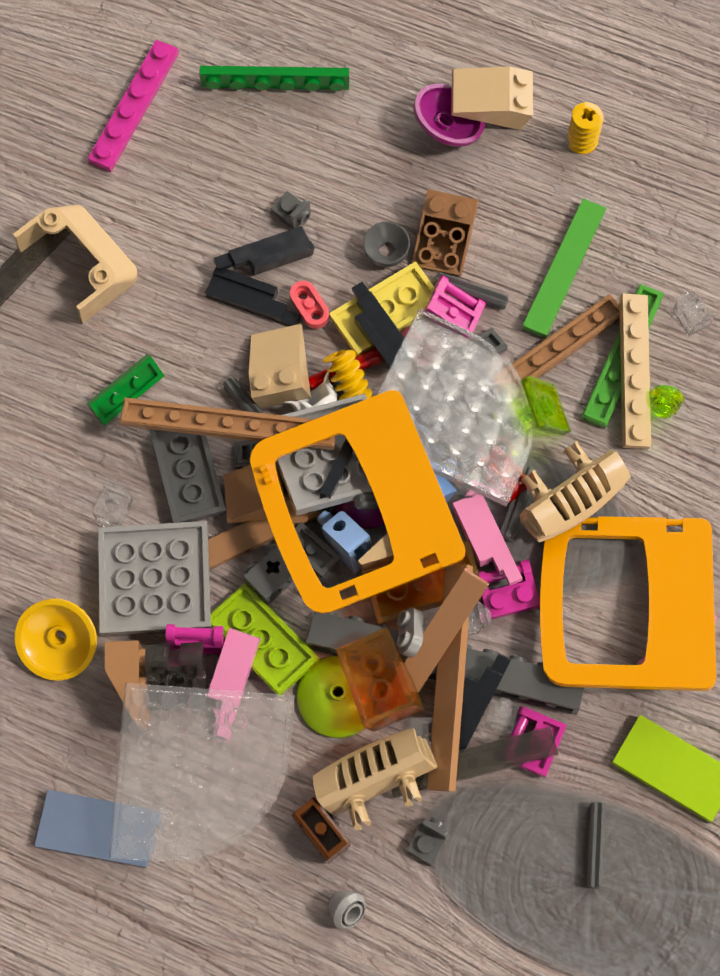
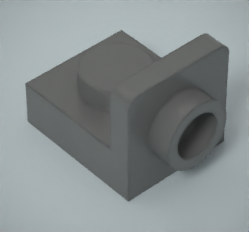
[271,191,311,229]
[406,817,449,866]

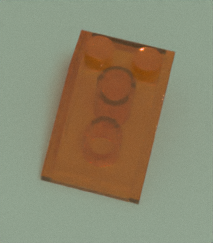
[336,627,424,732]

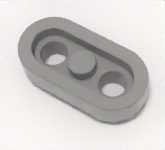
[396,607,423,658]

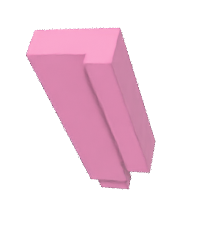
[453,492,522,586]
[207,628,261,738]

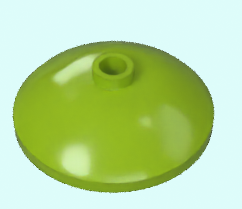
[297,656,380,739]

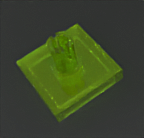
[515,376,571,436]

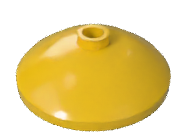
[15,598,97,681]

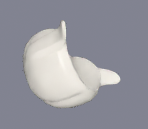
[283,372,337,411]

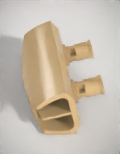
[520,441,631,542]
[313,728,438,830]

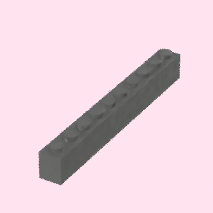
[306,612,584,715]

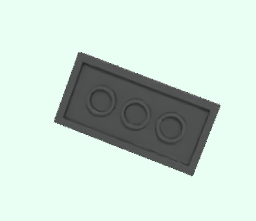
[149,429,227,523]

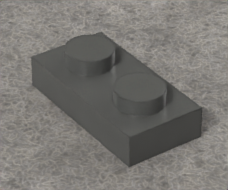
[295,522,341,579]

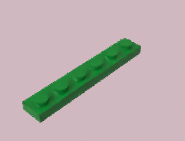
[199,65,350,91]

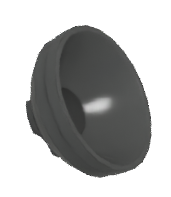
[363,222,410,267]

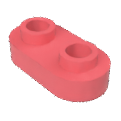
[290,281,329,329]

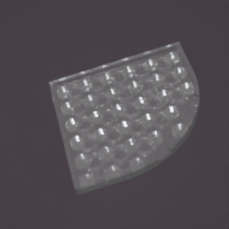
[378,308,534,506]
[109,683,295,861]

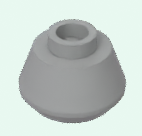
[328,890,366,929]

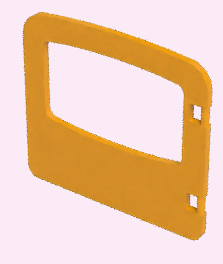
[250,390,465,614]
[540,516,716,691]

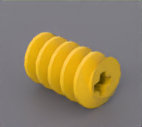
[567,102,603,155]
[322,350,372,400]

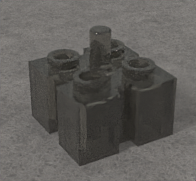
[145,642,208,711]

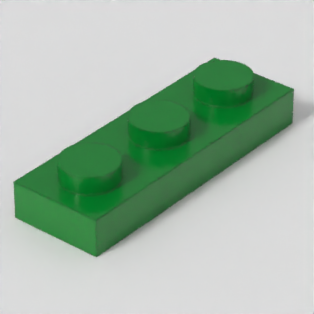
[86,354,165,426]

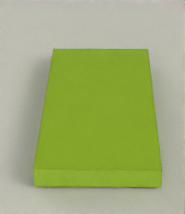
[211,583,320,698]
[611,715,720,823]

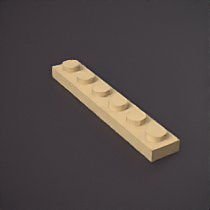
[619,293,651,450]

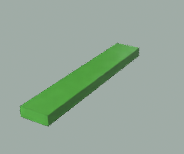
[522,198,606,339]
[581,284,664,429]

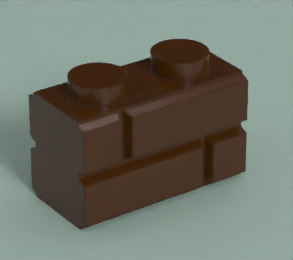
[292,797,351,864]

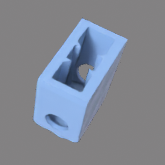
[317,511,373,574]

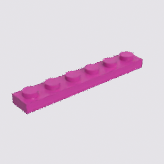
[88,40,179,172]

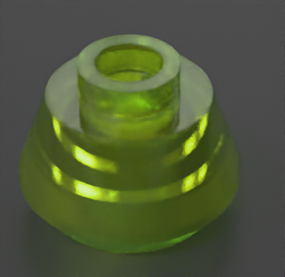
[649,385,685,418]

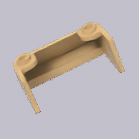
[13,205,138,324]

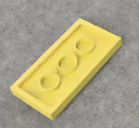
[329,261,434,356]

